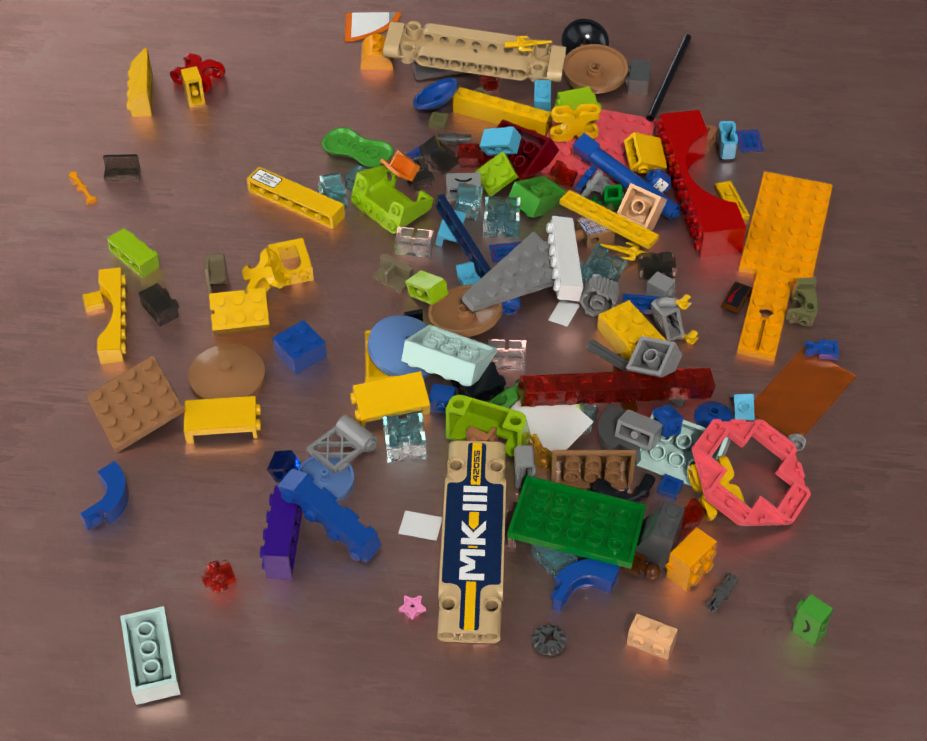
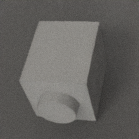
[646,271,676,297]

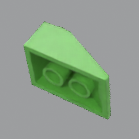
[507,175,568,218]

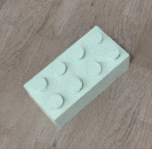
[120,606,181,705]

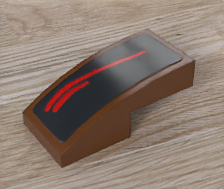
[721,281,753,313]

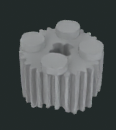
[579,274,619,317]

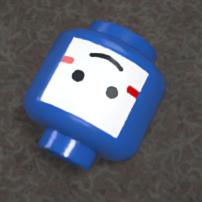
[645,168,671,193]

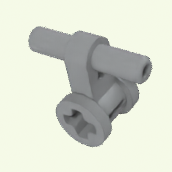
[581,170,611,199]

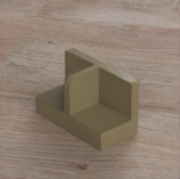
[372,253,414,293]
[204,254,228,294]

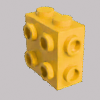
[624,132,667,174]

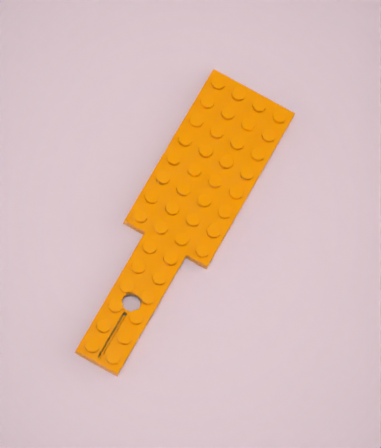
[737,171,833,362]

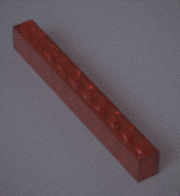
[518,368,716,407]

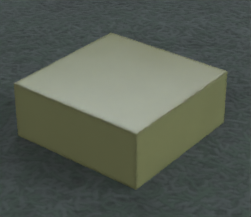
[428,111,449,130]

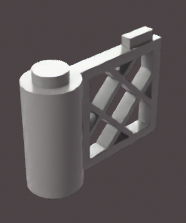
[306,414,377,473]

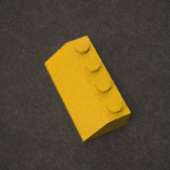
[127,48,153,117]

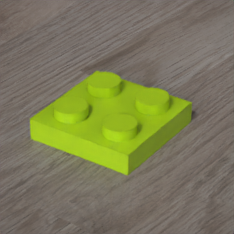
[476,151,518,197]

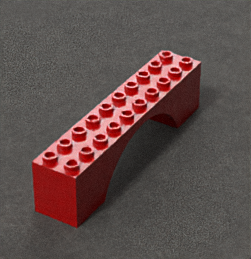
[655,110,746,258]

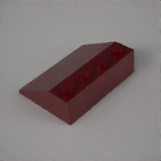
[474,119,559,180]

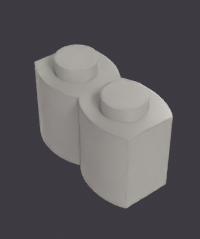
[513,445,536,490]

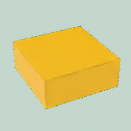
[82,291,105,312]

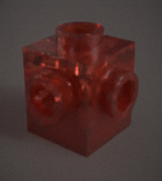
[201,559,237,593]

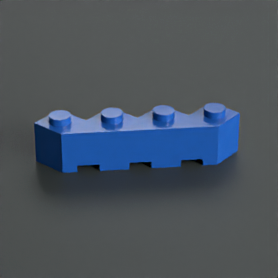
[278,469,382,563]

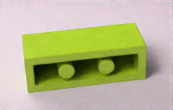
[107,228,160,278]

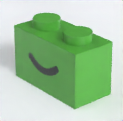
[792,594,833,646]

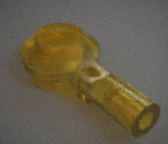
[530,434,552,468]

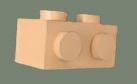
[627,613,678,660]

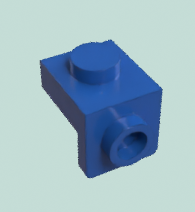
[653,405,683,437]

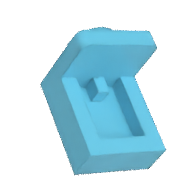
[456,261,481,286]

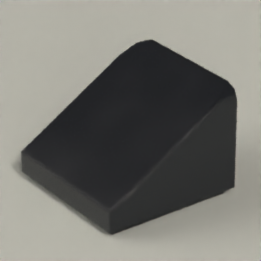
[403,309,423,322]

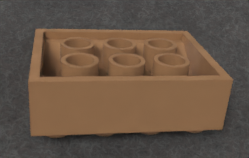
[550,450,636,490]

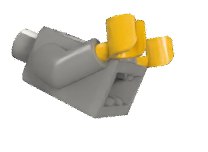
[651,294,698,345]

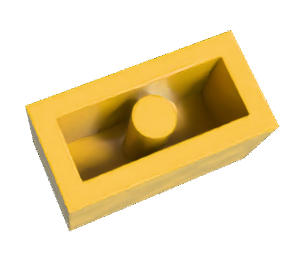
[181,66,205,107]

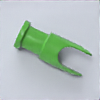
[489,378,530,408]

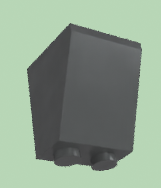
[635,502,685,569]

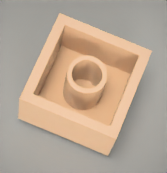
[617,183,667,232]

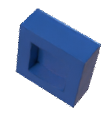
[657,474,684,500]

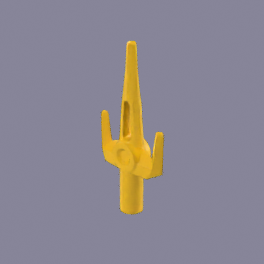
[504,36,552,51]
[600,242,652,261]

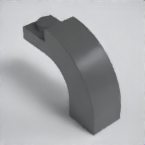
[598,403,641,465]

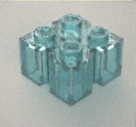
[483,197,520,238]
[581,243,628,283]
[383,413,427,463]

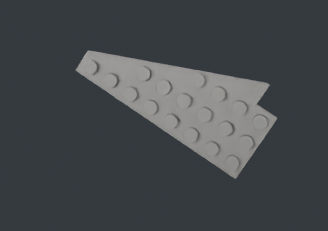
[462,232,590,312]

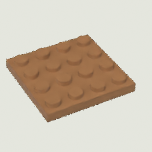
[86,355,186,453]

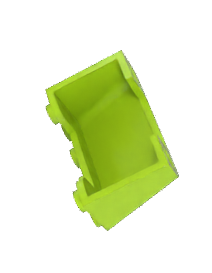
[351,165,434,234]
[446,395,531,458]

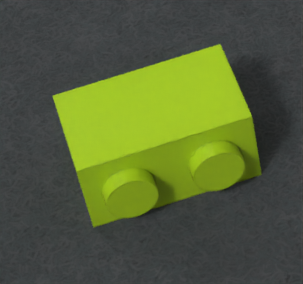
[405,270,449,305]

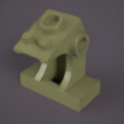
[785,277,819,327]

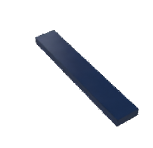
[435,194,491,278]

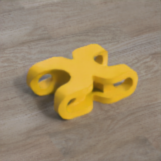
[550,104,601,142]
[242,247,286,293]
[687,455,745,521]

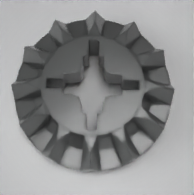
[532,623,567,656]

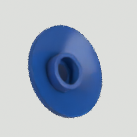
[694,401,733,428]

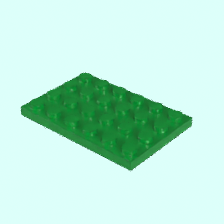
[507,475,647,569]

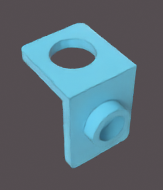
[730,394,755,421]

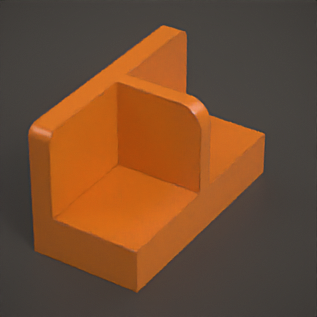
[380,150,420,182]

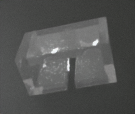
[394,226,434,258]
[488,339,526,370]

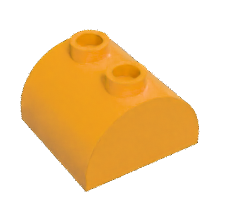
[361,34,393,70]

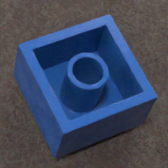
[272,320,327,375]

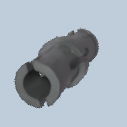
[438,133,472,146]
[705,573,738,613]

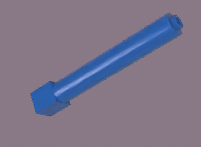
[573,133,681,220]

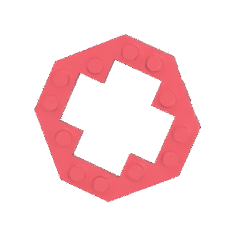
[691,419,811,526]

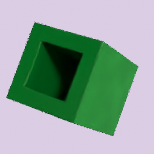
[604,184,626,211]

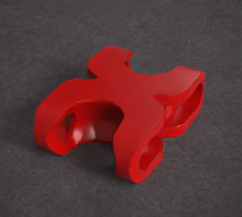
[170,53,226,93]

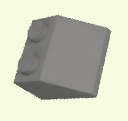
[626,336,682,377]

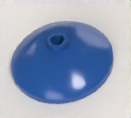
[413,78,459,110]

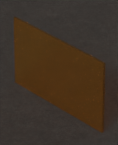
[754,347,856,437]

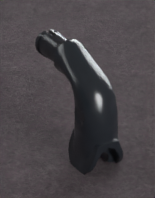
[592,474,656,503]

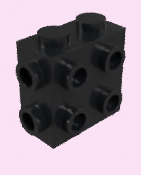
[451,362,506,402]

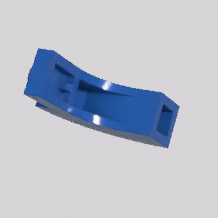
[80,461,129,530]
[551,559,620,612]

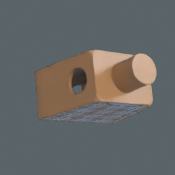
[575,216,615,248]

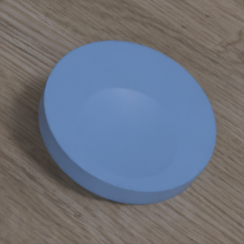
[298,456,355,502]

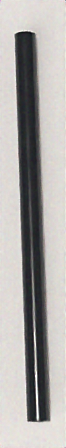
[646,34,691,122]

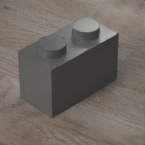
[626,59,651,94]

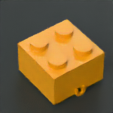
[665,527,717,591]

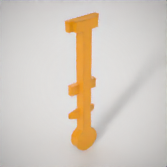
[69,171,98,204]

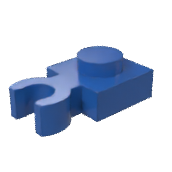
[574,164,598,192]
[804,340,839,360]

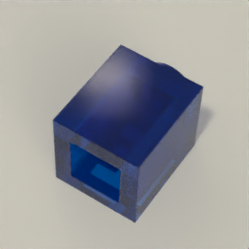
[267,450,301,483]

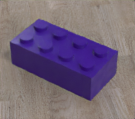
[260,486,303,580]

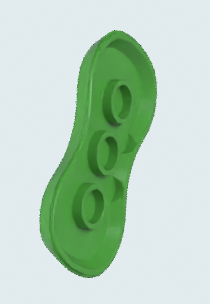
[321,127,394,169]

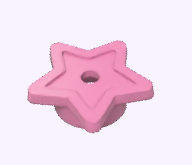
[399,595,427,620]

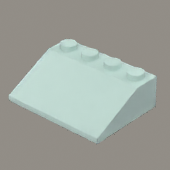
[401,325,498,386]
[635,410,731,487]

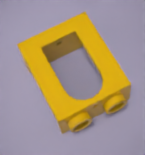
[268,238,314,286]

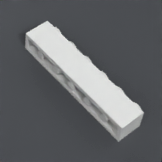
[546,216,583,301]

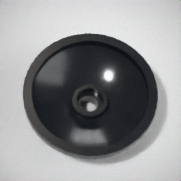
[561,19,609,55]

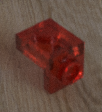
[550,160,578,187]
[682,498,707,530]

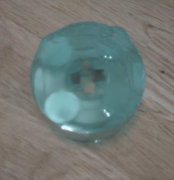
[454,183,484,221]

